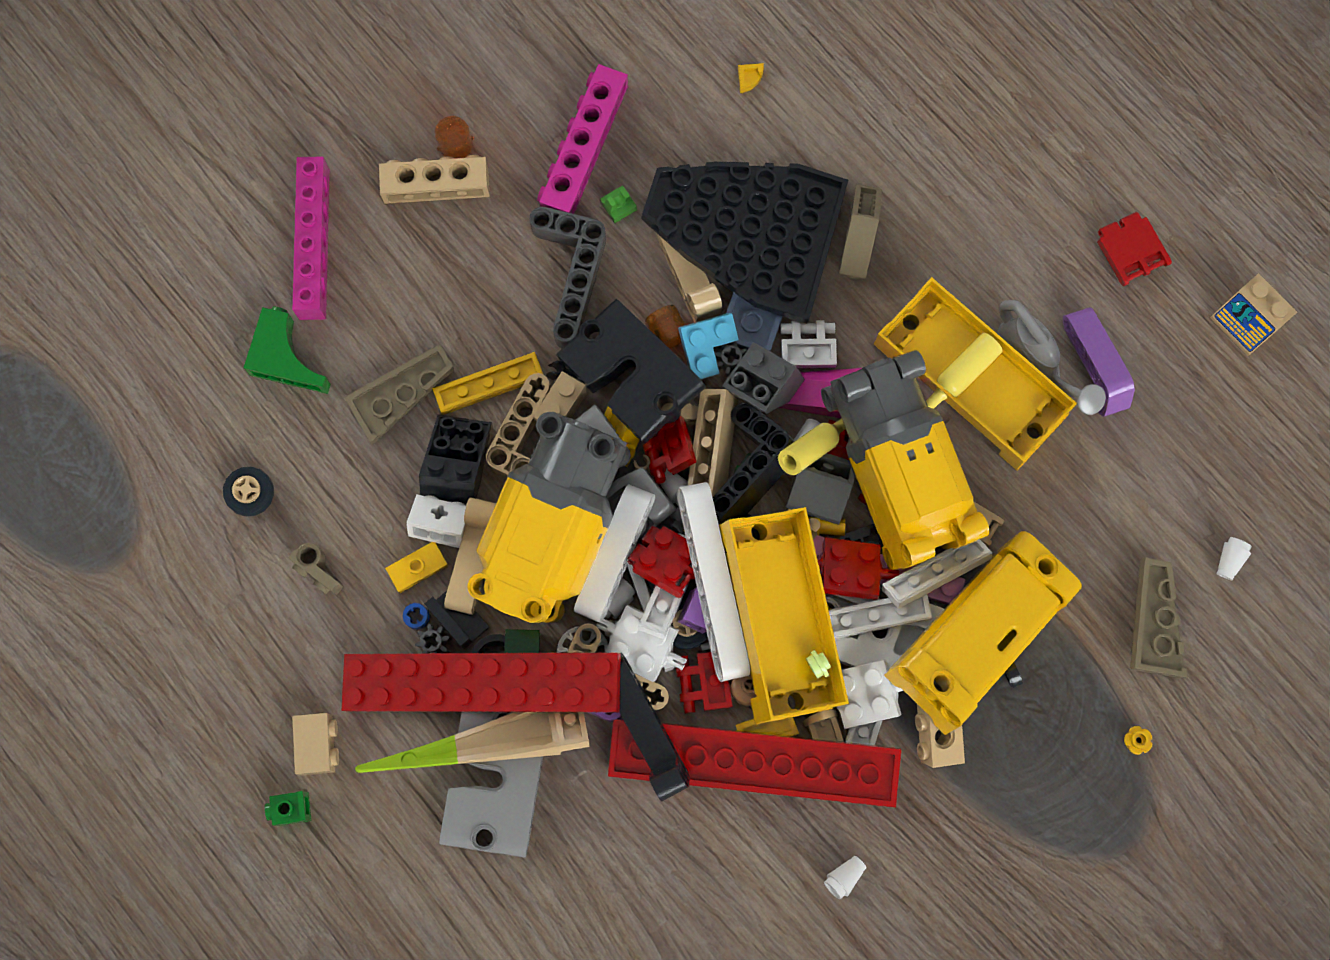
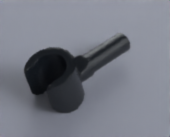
[546,360,578,380]

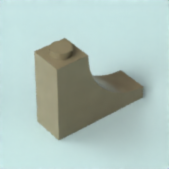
[839,184,882,279]

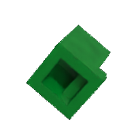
[265,791,312,826]

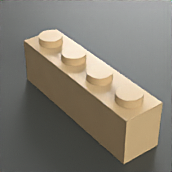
[688,389,738,498]

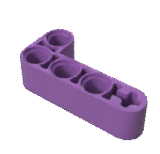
[1063,307,1135,417]

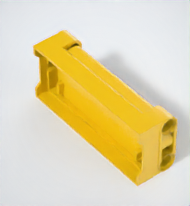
[873,277,1077,471]
[719,507,849,725]
[884,531,1082,735]

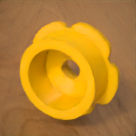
[1124,726,1152,755]

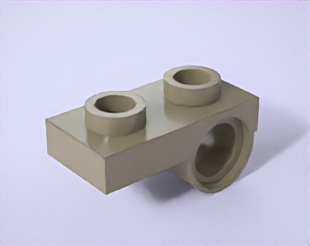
[288,543,343,595]

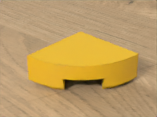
[738,63,764,93]

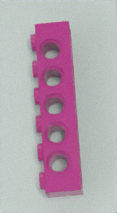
[537,64,628,214]
[292,157,330,320]

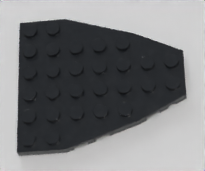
[641,161,848,324]

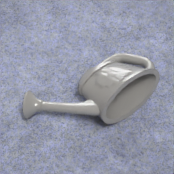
[997,300,1106,415]

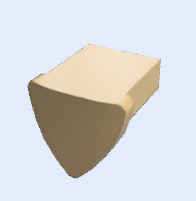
[803,710,844,742]

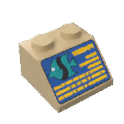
[1210,273,1297,356]

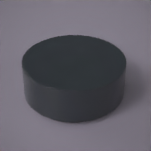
[1004,662,1023,688]

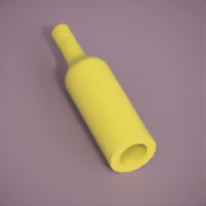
[926,333,1003,409]
[778,418,846,475]

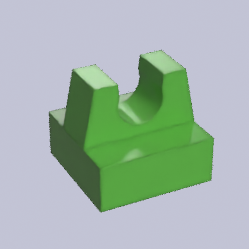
[600,185,637,223]

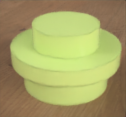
[806,650,831,679]

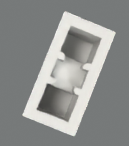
[407,494,466,548]

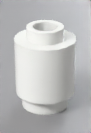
[605,578,636,619]

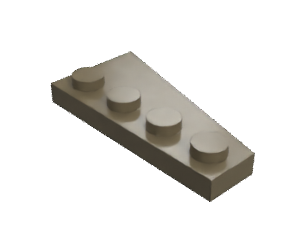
[344,344,454,445]
[1130,557,1188,679]

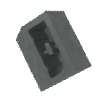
[722,342,805,414]
[786,453,855,525]

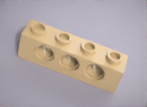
[379,155,490,204]
[915,682,965,768]

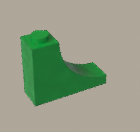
[244,306,331,394]

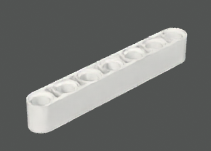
[677,482,750,682]

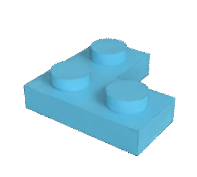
[678,313,739,379]

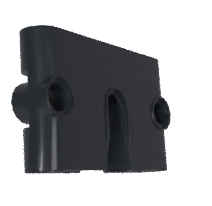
[556,299,706,444]

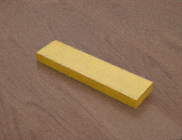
[432,352,543,415]

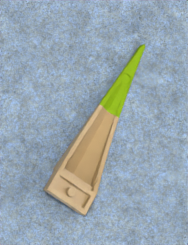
[355,712,590,773]

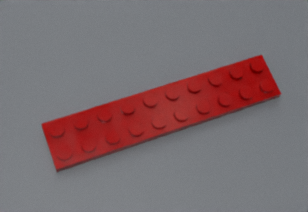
[341,653,621,712]
[608,718,901,808]

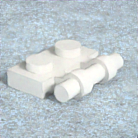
[780,320,837,368]

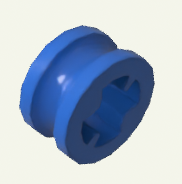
[403,603,430,630]

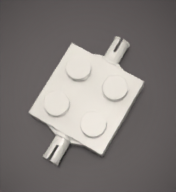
[596,605,687,682]
[836,659,903,729]

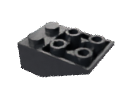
[419,414,491,504]

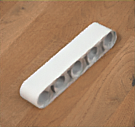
[574,484,655,623]

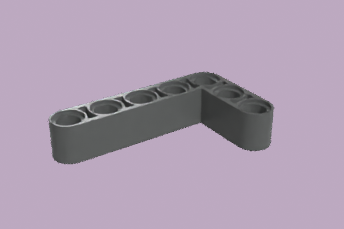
[529,207,606,349]

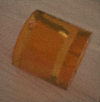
[435,116,474,159]
[645,304,686,349]

